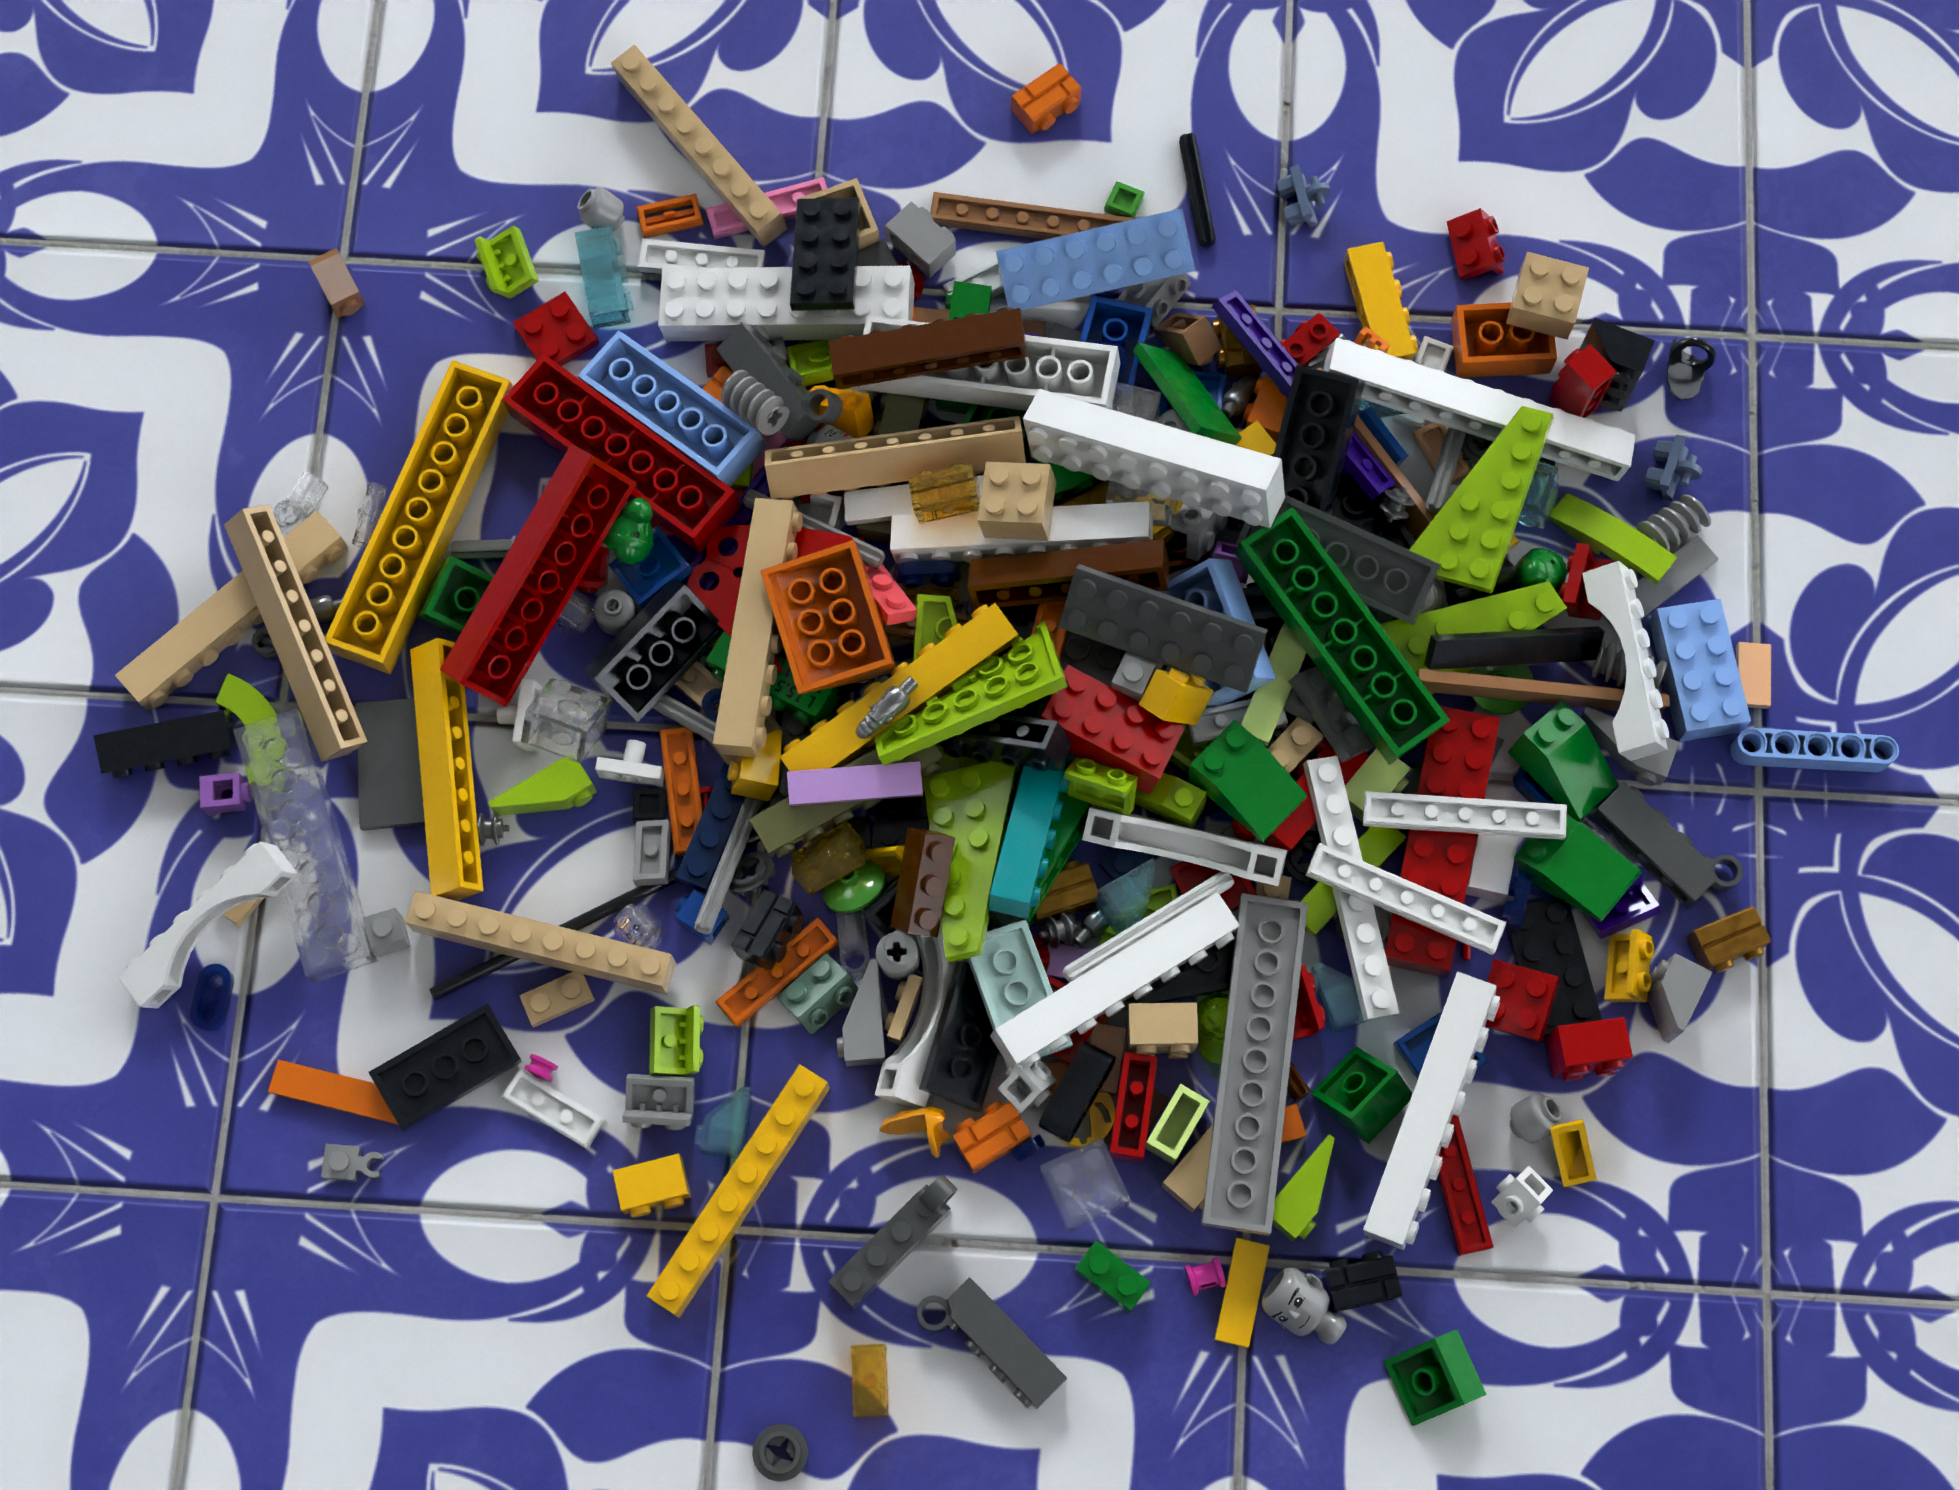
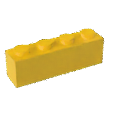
[1343,241,1418,361]

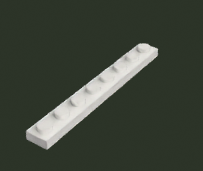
[1303,756,1399,1021]

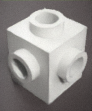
[998,1061,1057,1113]
[1491,1166,1553,1227]

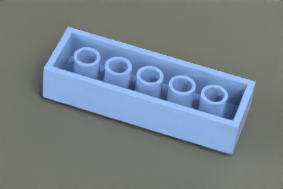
[996,208,1195,311]
[577,330,766,487]

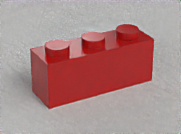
[1549,344,1617,418]
[1108,1052,1158,1163]

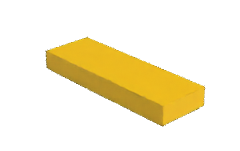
[1214,1238,1270,1348]

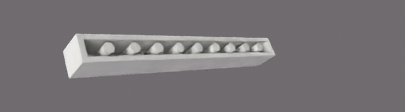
[1323,338,1636,482]

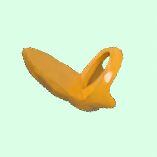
[879,1106,950,1158]

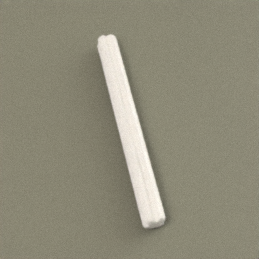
[1063,871,1234,983]

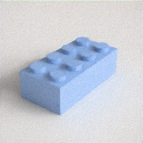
[1161,558,1276,706]
[1649,599,1751,742]

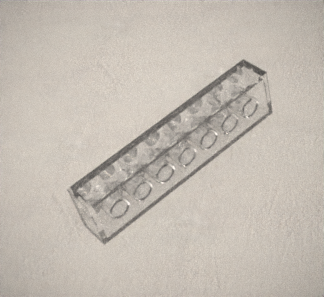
[233,709,378,982]

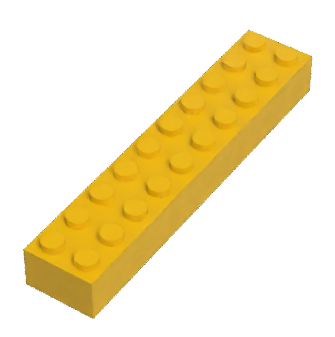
[325,360,513,675]

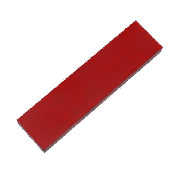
[1438,1115,1494,1256]

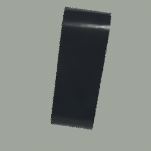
[1039,1041,1116,1143]

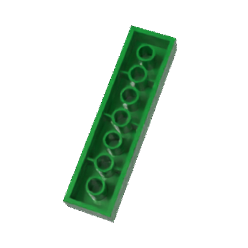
[1234,507,1450,765]

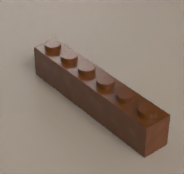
[829,307,1028,390]
[967,539,1170,610]

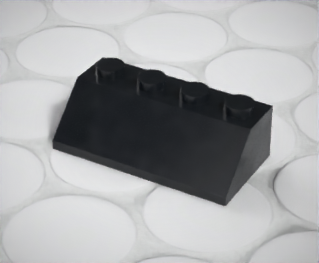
[583,579,724,722]

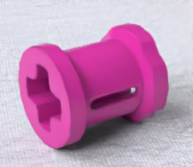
[1184,1257,1226,1296]

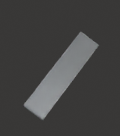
[1602,535,1719,631]

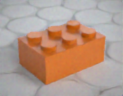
[1451,302,1557,378]

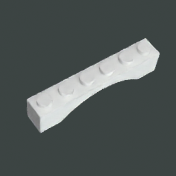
[1582,561,1669,761]
[1082,805,1288,886]
[118,842,299,1009]
[875,921,963,1108]

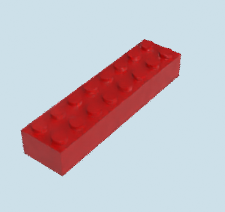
[502,354,741,553]
[440,444,637,707]
[1384,705,1500,978]

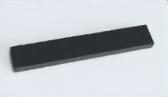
[1424,626,1605,670]

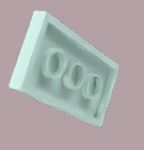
[967,919,1073,1068]

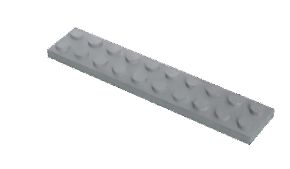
[1201,893,1308,1236]

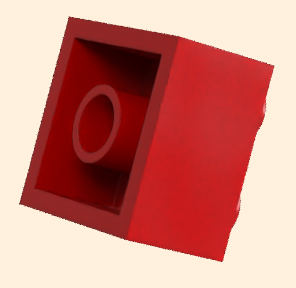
[1545,1017,1633,1082]

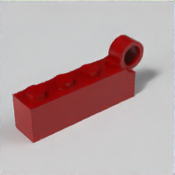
[1232,737,1369,853]

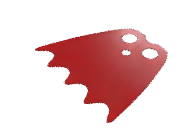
[687,525,853,673]

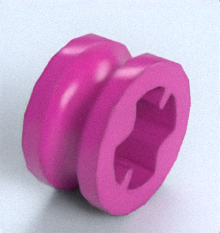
[524,1054,558,1082]

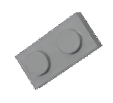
[633,819,671,886]

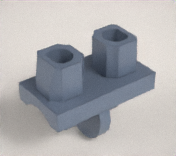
[1277,165,1331,228]
[1645,435,1703,501]

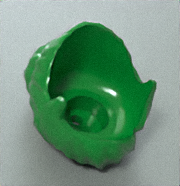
[602,497,654,566]
[1515,548,1568,593]

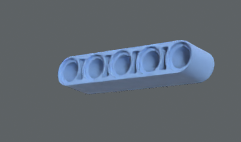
[1730,728,1899,772]

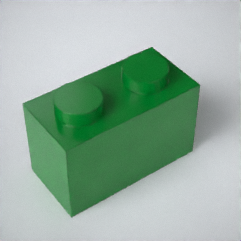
[1074,1241,1151,1314]

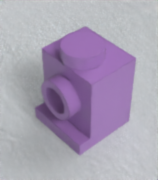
[199,772,252,816]

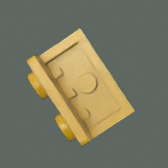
[1604,929,1654,1002]

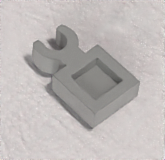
[321,1143,385,1182]

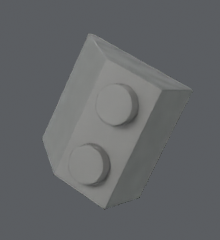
[1647,953,1712,1043]

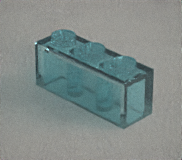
[575,226,634,329]

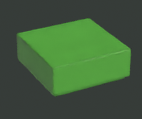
[1104,181,1145,218]

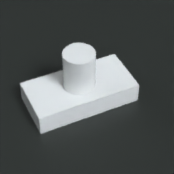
[497,679,546,751]
[595,740,665,788]

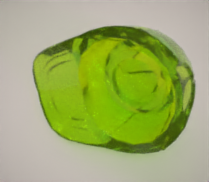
[1197,992,1228,1063]

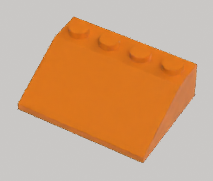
[760,540,896,695]

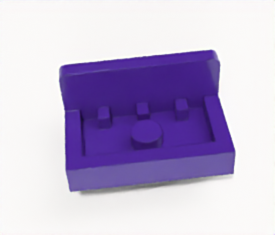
[1581,867,1660,939]

